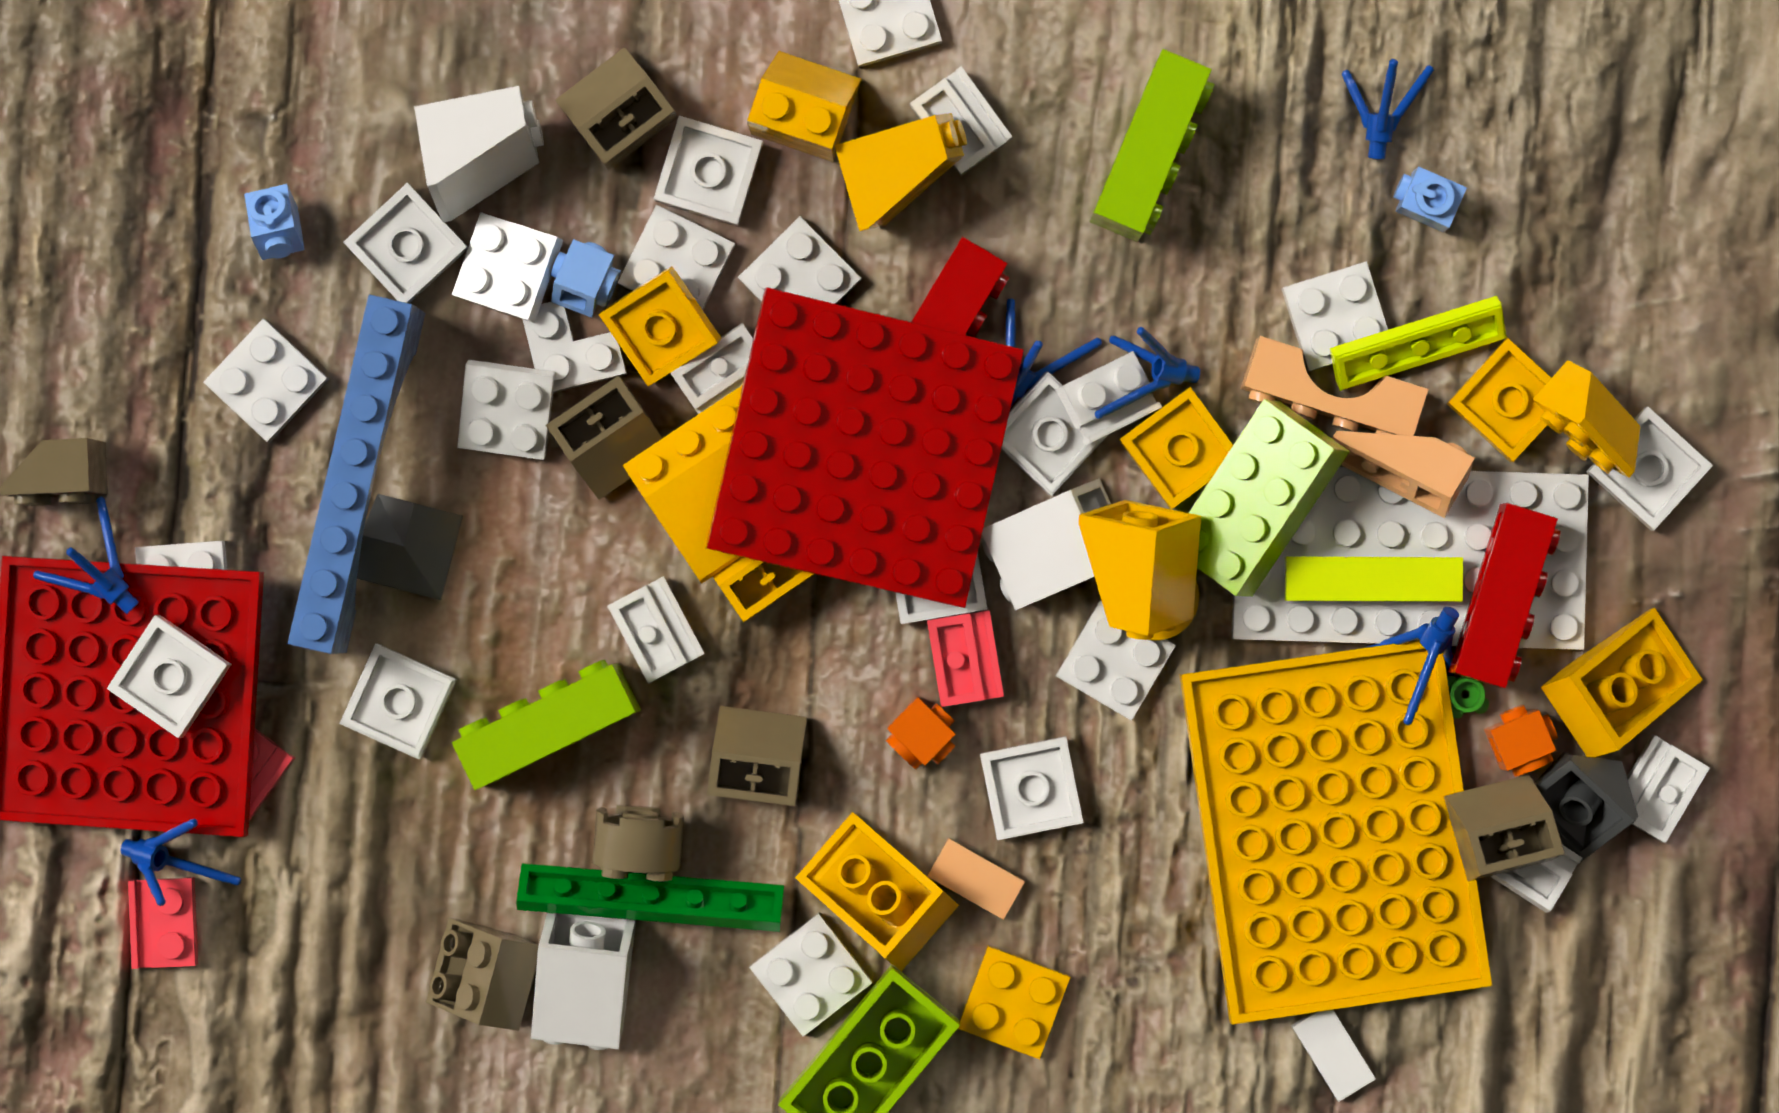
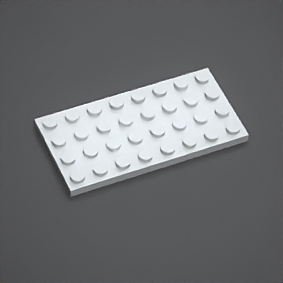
[1232,467,1589,650]

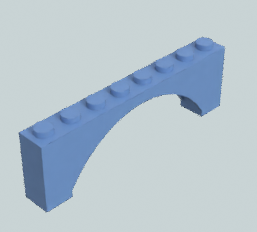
[287,294,425,654]

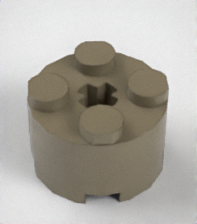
[592,805,684,881]

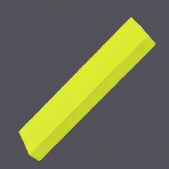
[1330,296,1507,391]
[1285,556,1463,602]

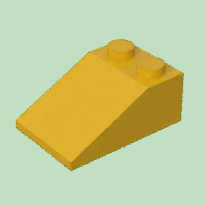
[1541,607,1703,758]
[795,812,959,972]

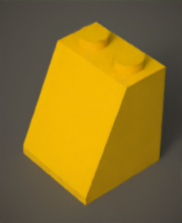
[747,51,861,162]
[834,113,967,231]
[1078,500,1201,640]

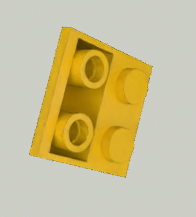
[1533,360,1640,478]
[713,557,815,622]

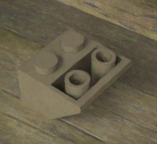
[555,47,678,170]
[545,375,663,500]
[0,438,108,506]
[707,706,807,806]
[1444,774,1565,882]
[426,918,539,1031]

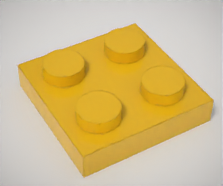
[598,266,722,387]
[1446,338,1551,463]
[1119,387,1233,510]
[958,945,1070,1060]

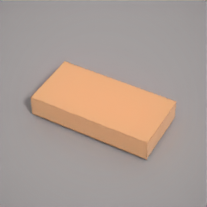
[927,838,1025,920]

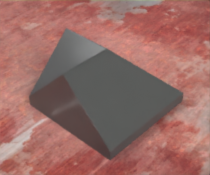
[357,494,463,600]
[1534,752,1638,862]

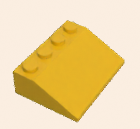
[623,385,742,583]

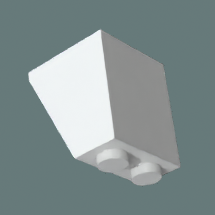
[414,86,544,222]
[982,478,1111,611]
[531,913,636,1050]

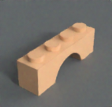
[1240,336,1429,436]

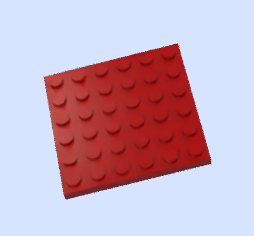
[705,287,1024,608]
[0,556,264,837]

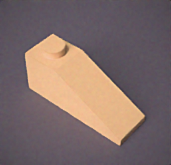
[1332,431,1475,518]

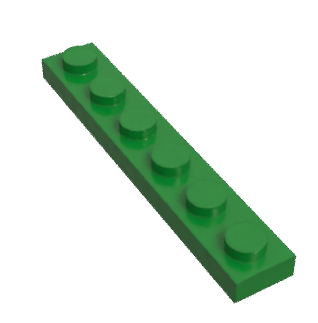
[516,863,784,932]

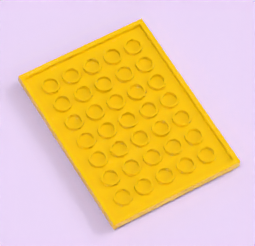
[1179,640,1492,1025]

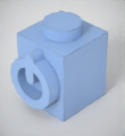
[1393,166,1467,232]
[244,184,305,260]
[551,239,621,318]

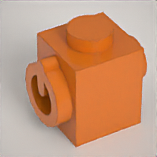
[885,696,956,770]
[1484,705,1558,777]

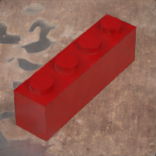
[911,236,1010,337]
[1448,503,1561,688]

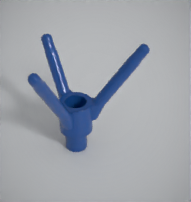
[1342,59,1434,159]
[1006,298,1102,410]
[1095,327,1200,419]
[33,497,139,615]
[1367,606,1459,725]
[121,819,241,906]

